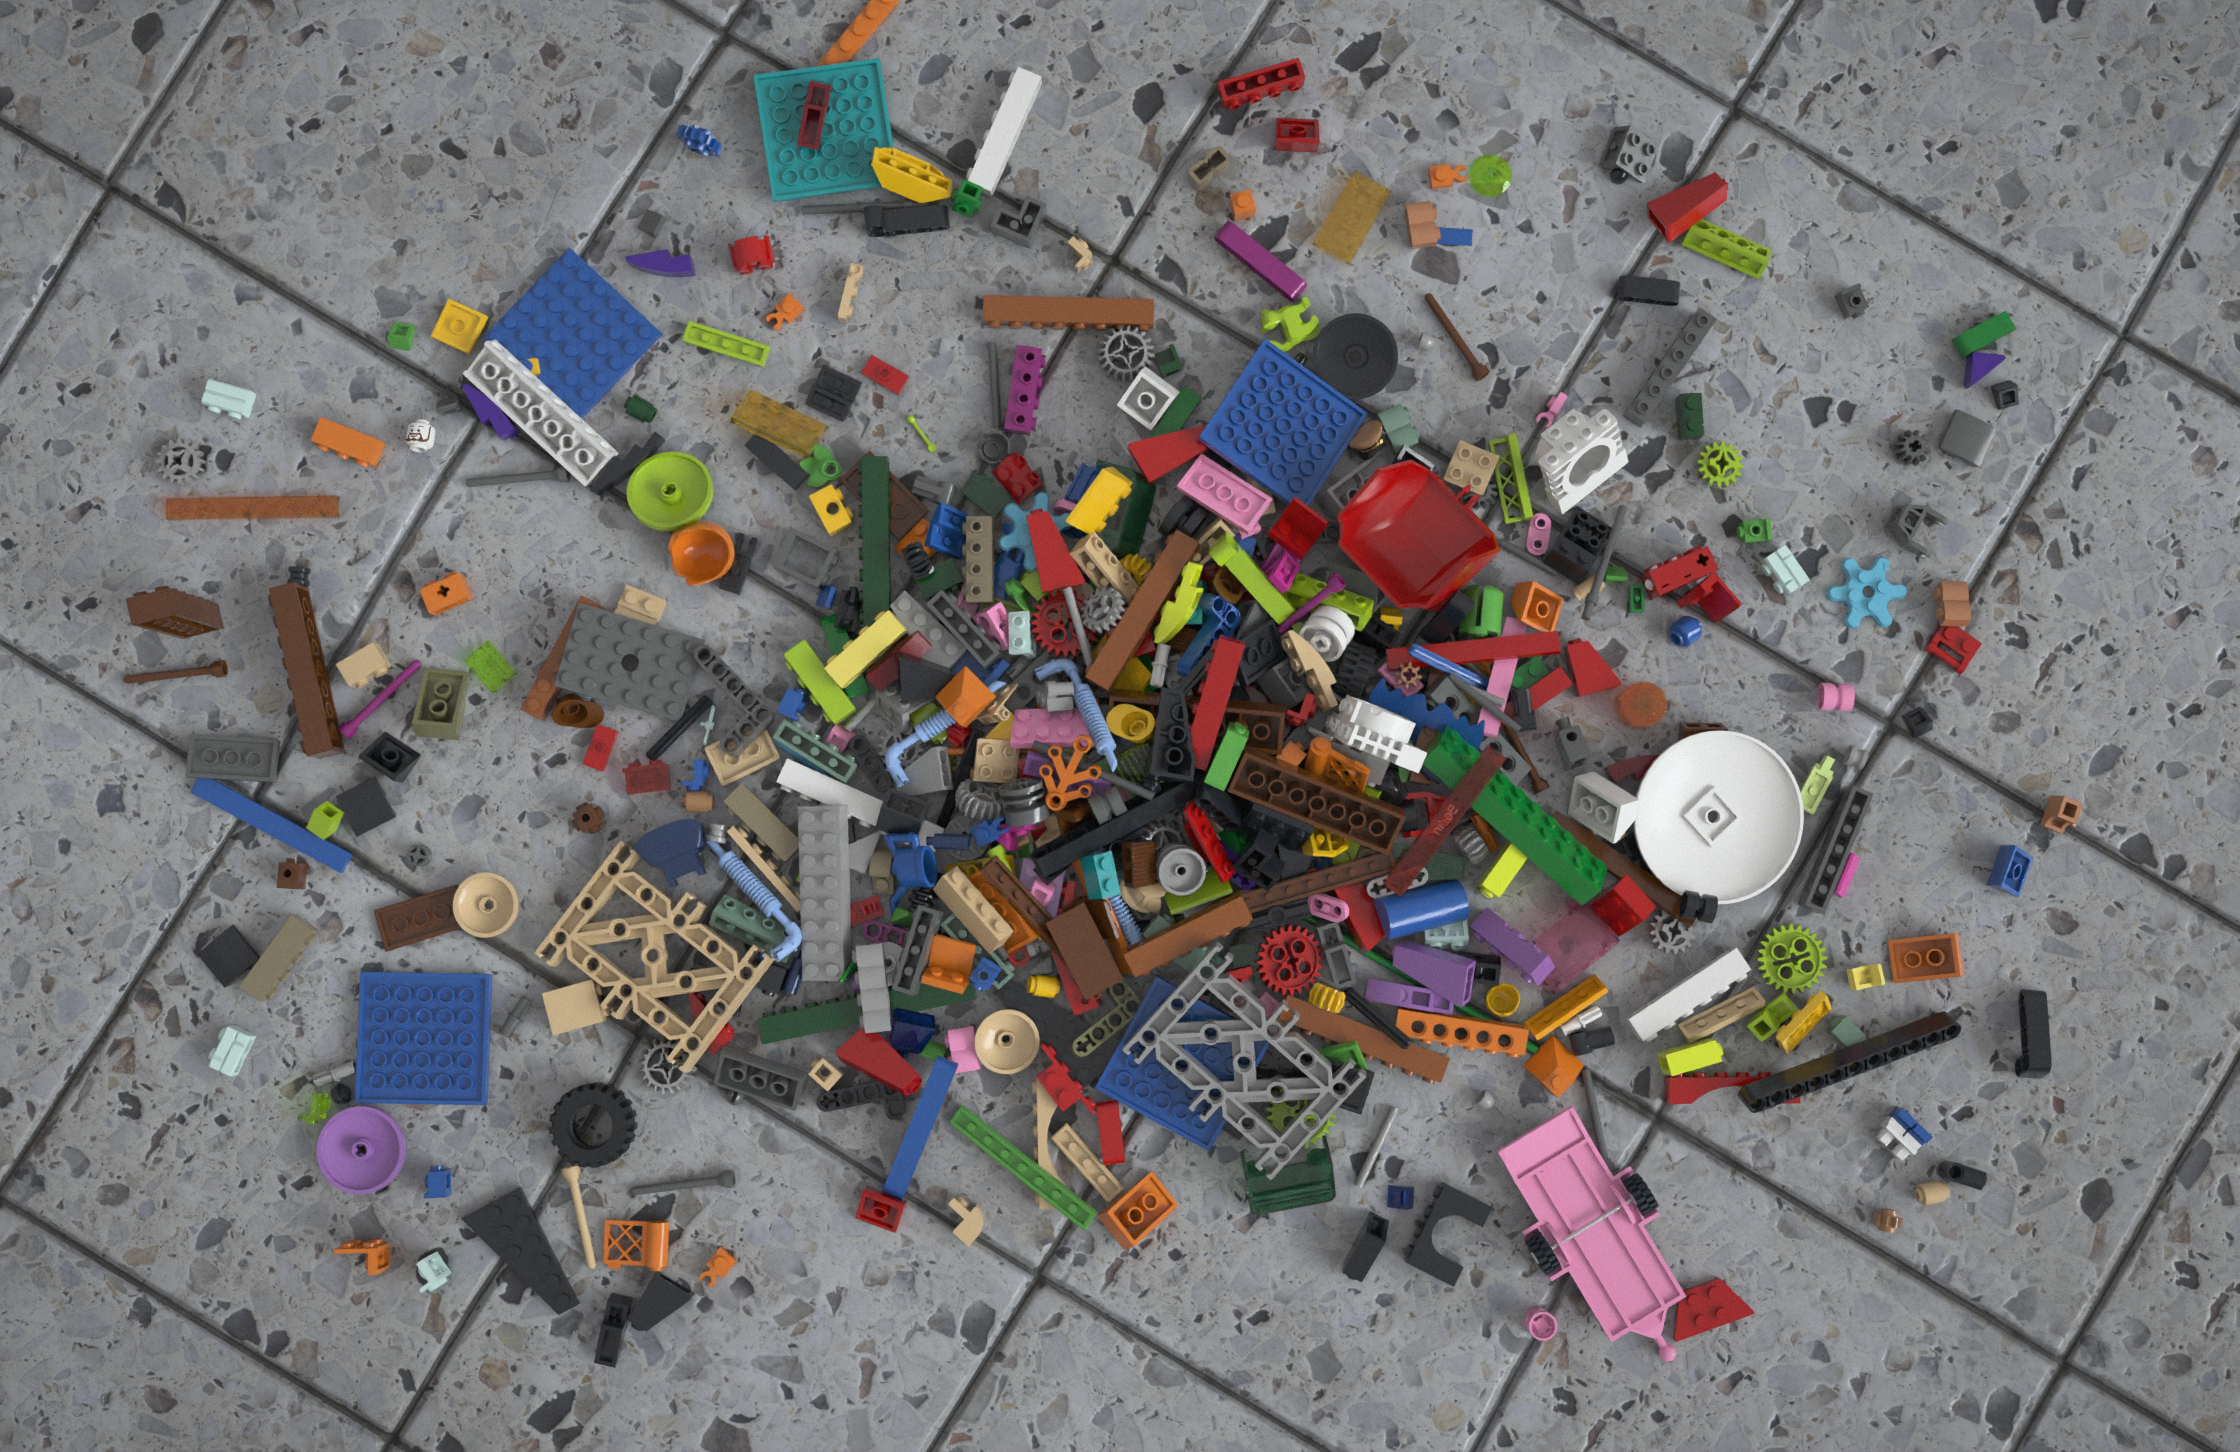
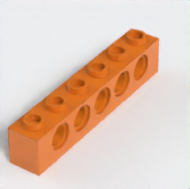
[1395,1006,1529,1057]

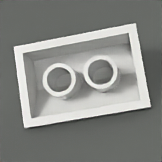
[1568,771,1640,844]

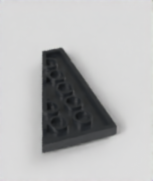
[995,979,1120,1090]
[461,1187,580,1315]

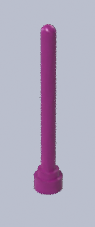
[1277,573,1347,635]
[338,660,421,739]

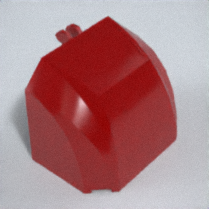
[1337,460,1500,609]

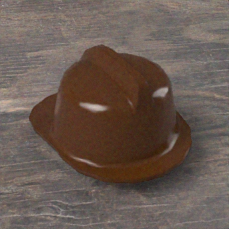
[1211,566,1245,604]
[552,694,604,728]

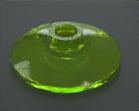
[1469,155,1512,197]

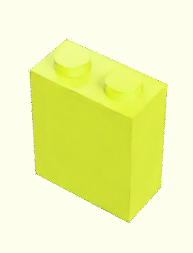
[1476,842,1528,899]
[1656,1038,1723,1076]

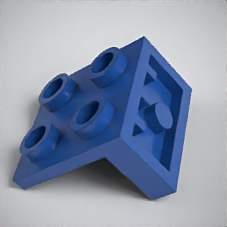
[951,651,1011,686]

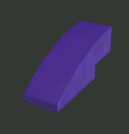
[625,250,696,277]
[462,384,519,441]

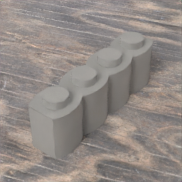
[852,942,892,1033]

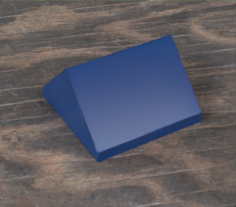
[1987,845,2033,897]

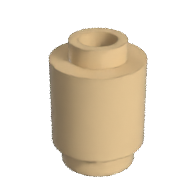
[1914,1180,1950,1206]

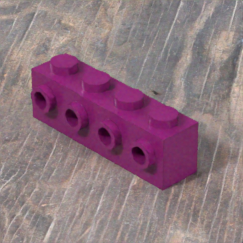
[1004,345,1046,436]

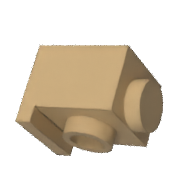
[808,1057,845,1091]

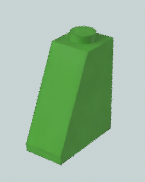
[1204,722,1249,791]

